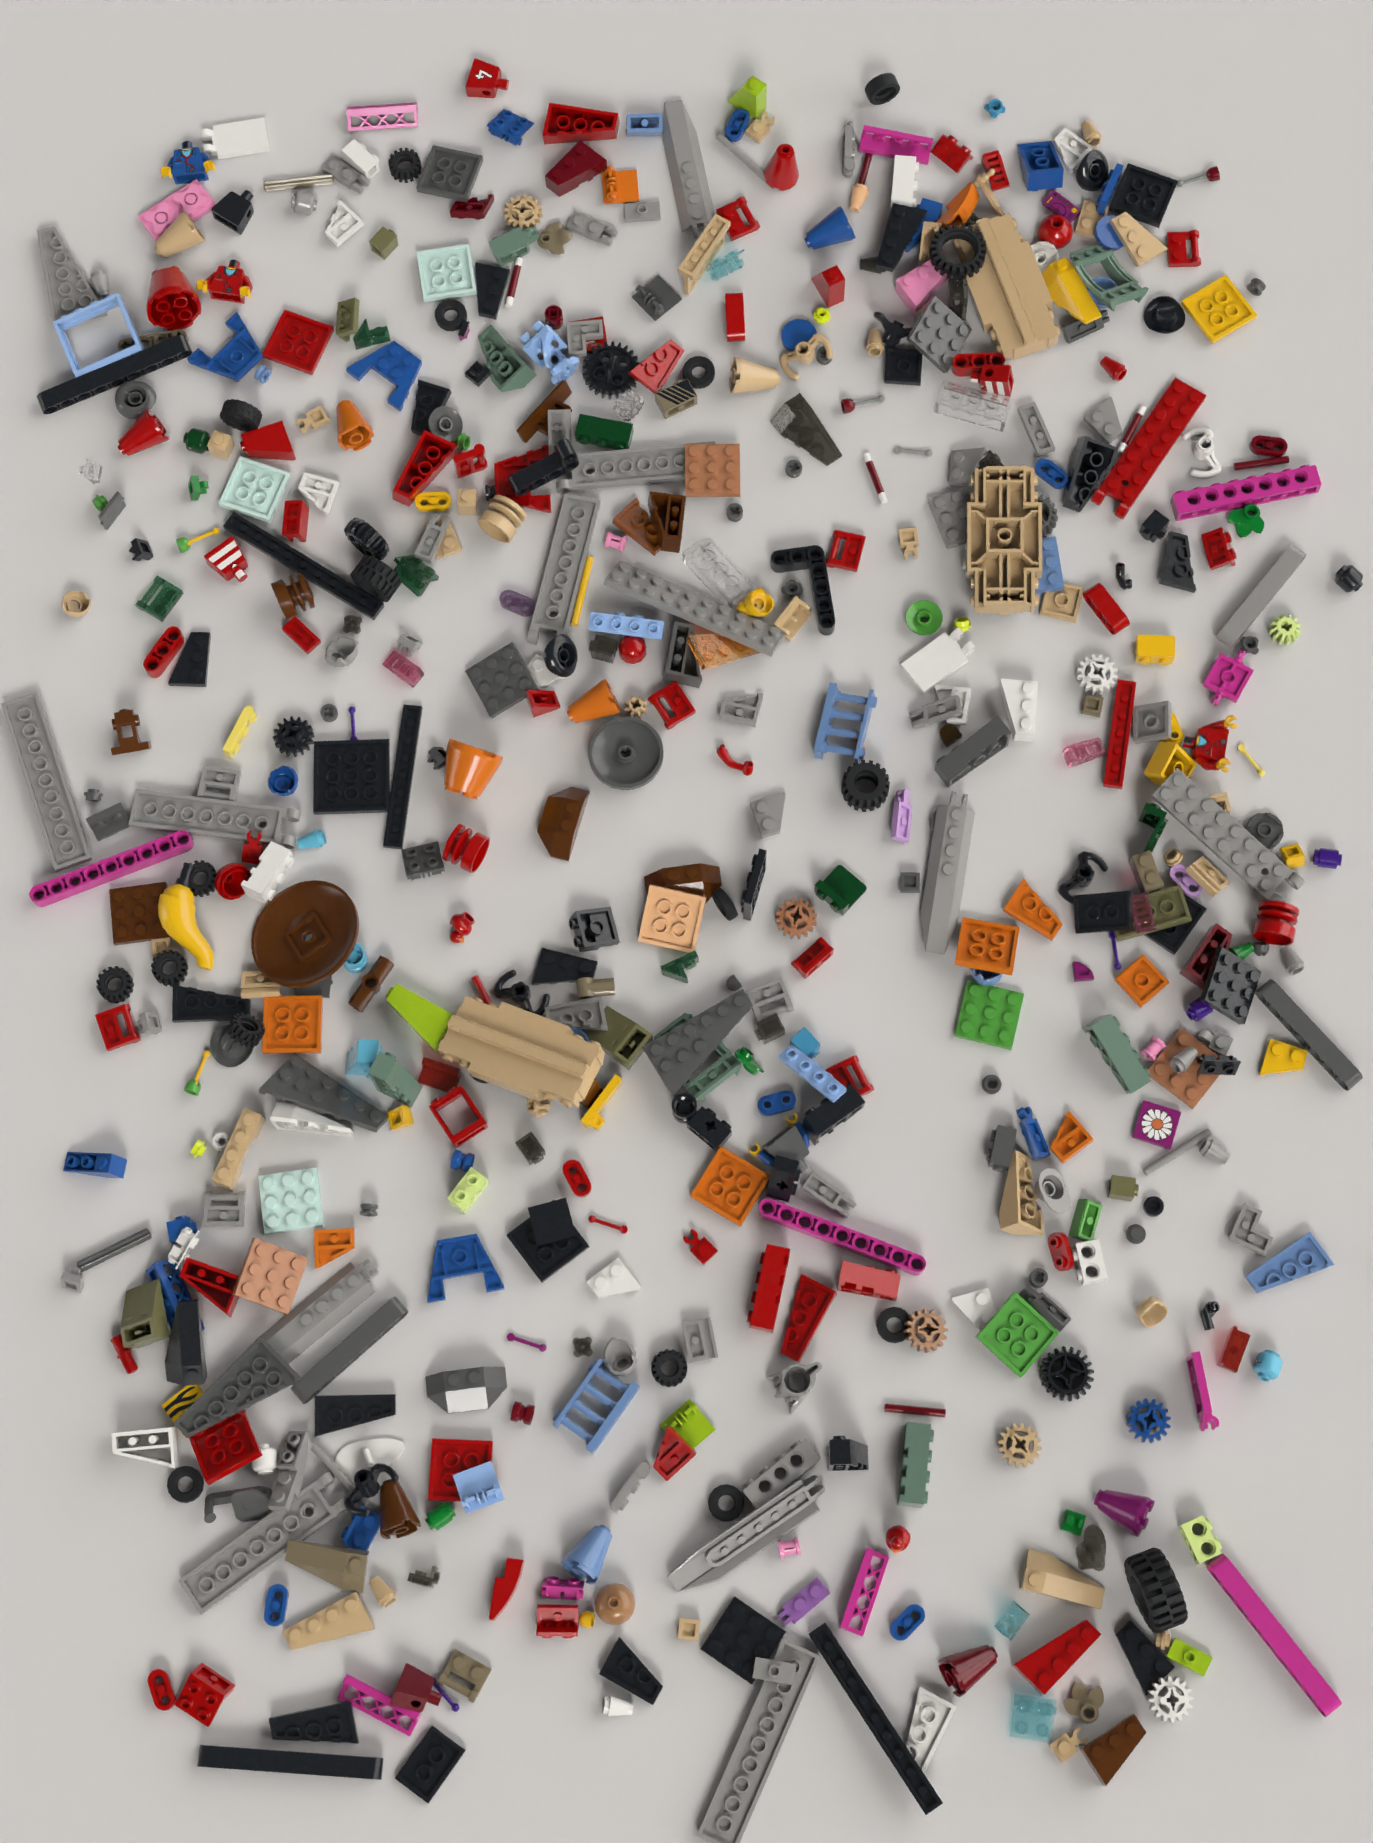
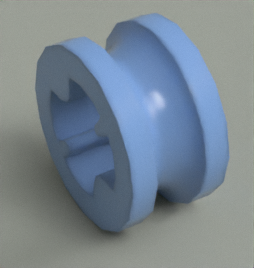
[254,365,272,384]

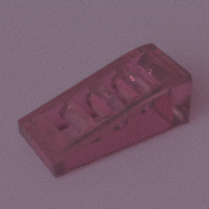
[382,651,424,687]
[1062,737,1107,768]
[1131,892,1157,934]

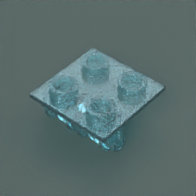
[706,249,745,281]
[1010,1694,1057,1743]

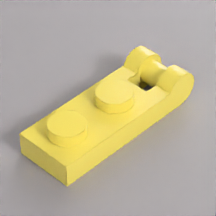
[222,706,257,758]

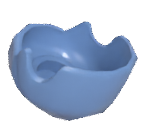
[973,968,1002,986]

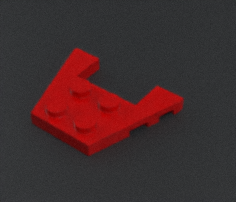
[494,445,551,513]

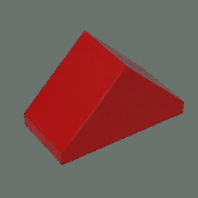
[526,690,560,718]

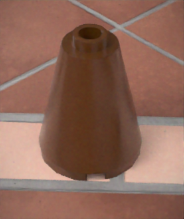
[380,1479,421,1539]

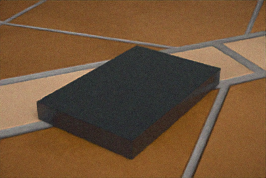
[1073,891,1134,934]
[1144,893,1207,955]
[395,1725,466,1804]

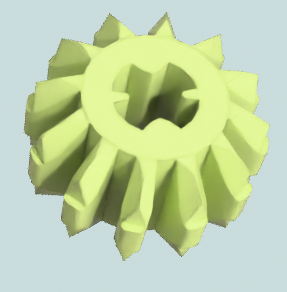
[1269,613,1301,646]

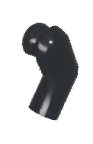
[1115,563,1132,590]
[1200,1301,1220,1331]

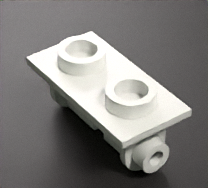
[168,1227,200,1270]

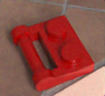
[716,197,760,241]
[1166,230,1201,267]
[453,444,488,479]
[825,530,866,572]
[647,681,696,730]
[95,1004,141,1052]
[825,1055,874,1096]

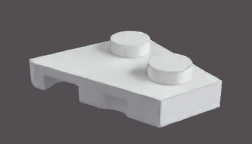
[1054,127,1093,173]
[298,472,339,515]
[951,1288,996,1332]

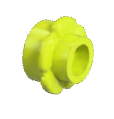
[813,307,831,325]
[953,617,971,632]
[190,1139,207,1158]

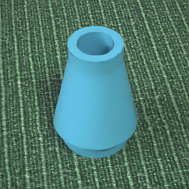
[297,829,327,850]

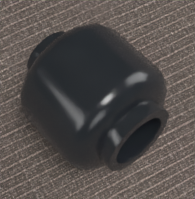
[1335,565,1363,593]

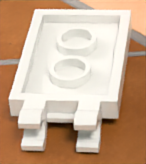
[201,117,271,160]
[900,627,975,694]

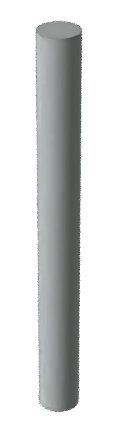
[716,133,767,184]
[1143,1129,1212,1176]
[310,1444,371,1508]

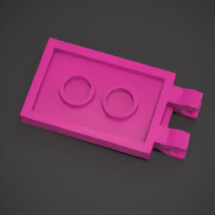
[1186,1351,1219,1432]

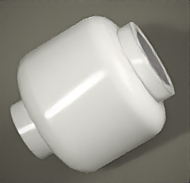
[251,1444,278,1475]

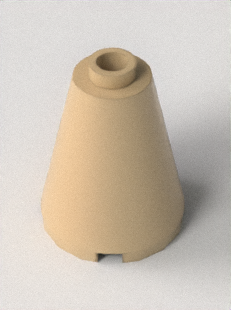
[154,211,205,258]
[729,357,780,394]

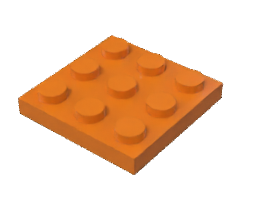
[954,917,1020,975]
[262,995,323,1054]
[690,1146,770,1227]

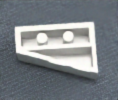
[998,678,1038,742]
[111,1426,179,1468]

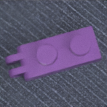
[777,1577,830,1626]

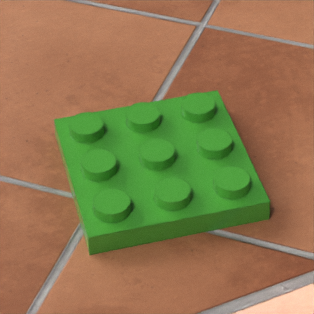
[954,980,1024,1050]
[975,1292,1060,1378]

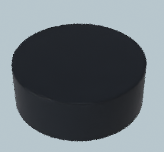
[1143,1196,1164,1217]

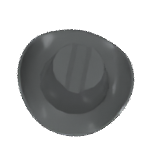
[115,381,156,419]
[210,1024,253,1067]

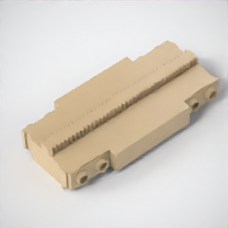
[953,212,1060,361]
[967,465,1042,615]
[437,996,605,1108]

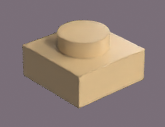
[678,1618,700,1641]

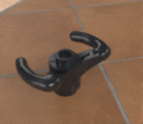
[873,312,913,348]
[1058,851,1108,904]
[493,970,550,1016]
[344,1463,399,1516]

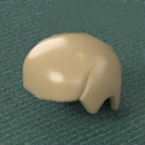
[61,590,91,618]
[1136,1297,1168,1327]

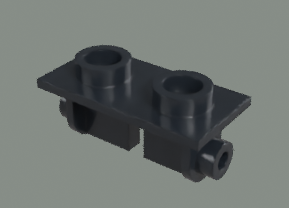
[1197,1054,1241,1075]

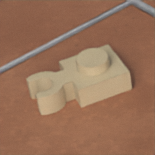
[745,112,775,144]
[295,405,330,434]
[898,527,919,560]
[1049,1728,1088,1763]

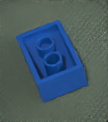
[1017,141,1064,191]

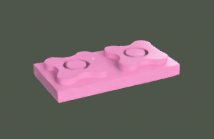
[138,179,216,241]

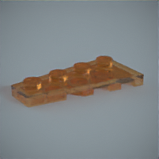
[686,634,761,670]

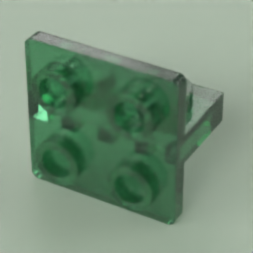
[394,555,439,597]

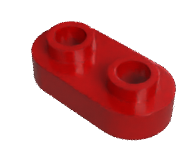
[563,1160,592,1198]
[1048,1232,1074,1271]
[147,1669,176,1711]

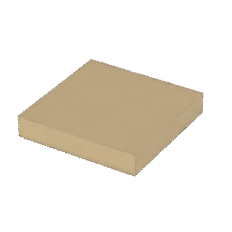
[1039,583,1084,623]

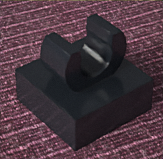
[465,361,491,387]
[129,538,154,561]
[427,747,446,770]

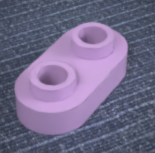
[1169,864,1203,898]

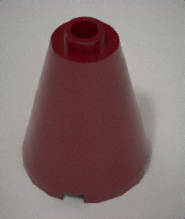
[938,1645,998,1697]

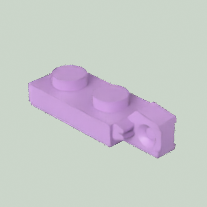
[890,789,912,843]

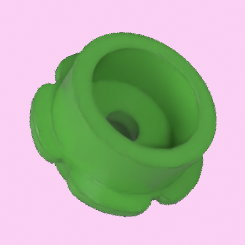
[455,433,470,451]
[92,495,108,512]

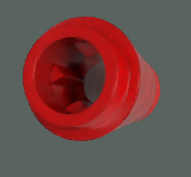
[1100,356,1127,381]

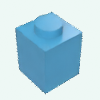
[790,1027,820,1059]

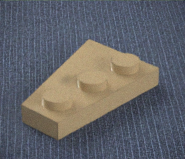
[1109,212,1168,267]

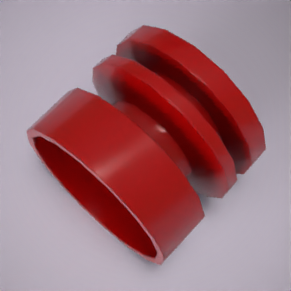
[442,824,490,873]
[1253,900,1299,946]

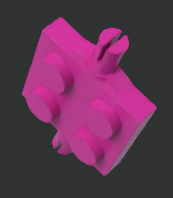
[1202,650,1254,706]

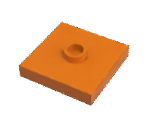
[1114,955,1169,1008]

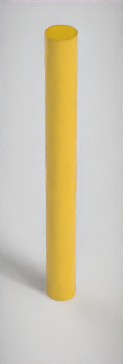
[571,556,594,626]

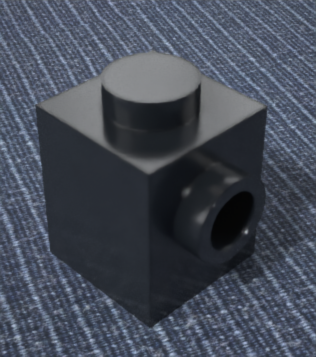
[1139,509,1170,543]

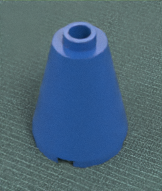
[804,206,856,250]

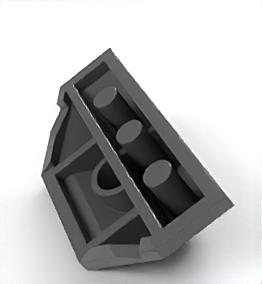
[425,1367,507,1414]

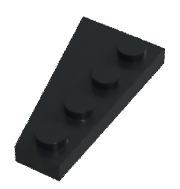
[172,984,251,1023]
[269,1701,359,1743]

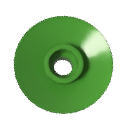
[905,600,943,636]

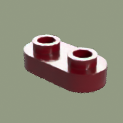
[1250,435,1288,457]

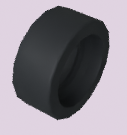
[865,73,900,105]

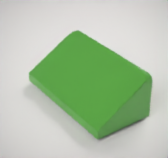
[1069,1199,1102,1241]

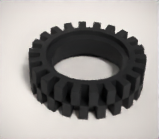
[929,223,987,280]

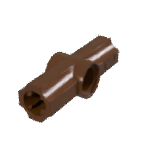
[348,955,394,1012]

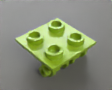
[659,1399,716,1449]

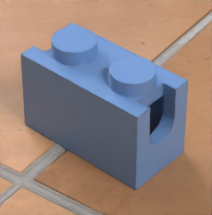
[626,114,663,137]

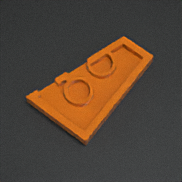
[1003,878,1063,941]

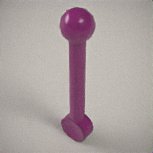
[507,1333,547,1352]

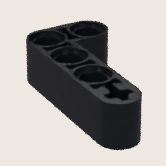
[508,439,579,497]

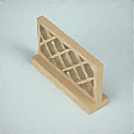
[678,214,731,296]

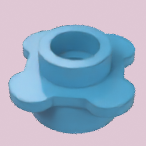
[984,99,1005,118]

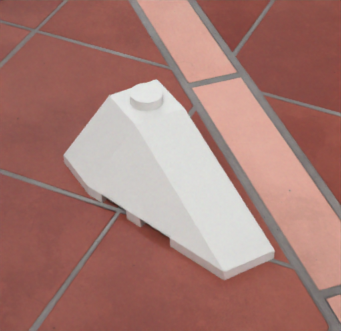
[270,1100,354,1137]

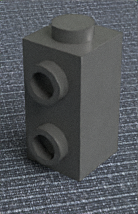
[986,1125,1017,1172]

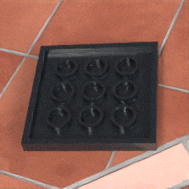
[313,739,390,815]

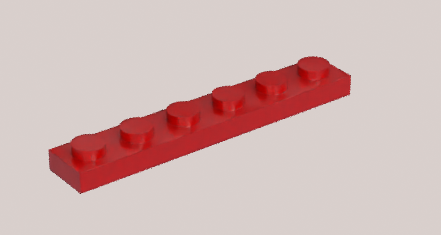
[1103,679,1136,789]

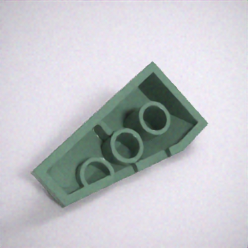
[478,324,536,392]

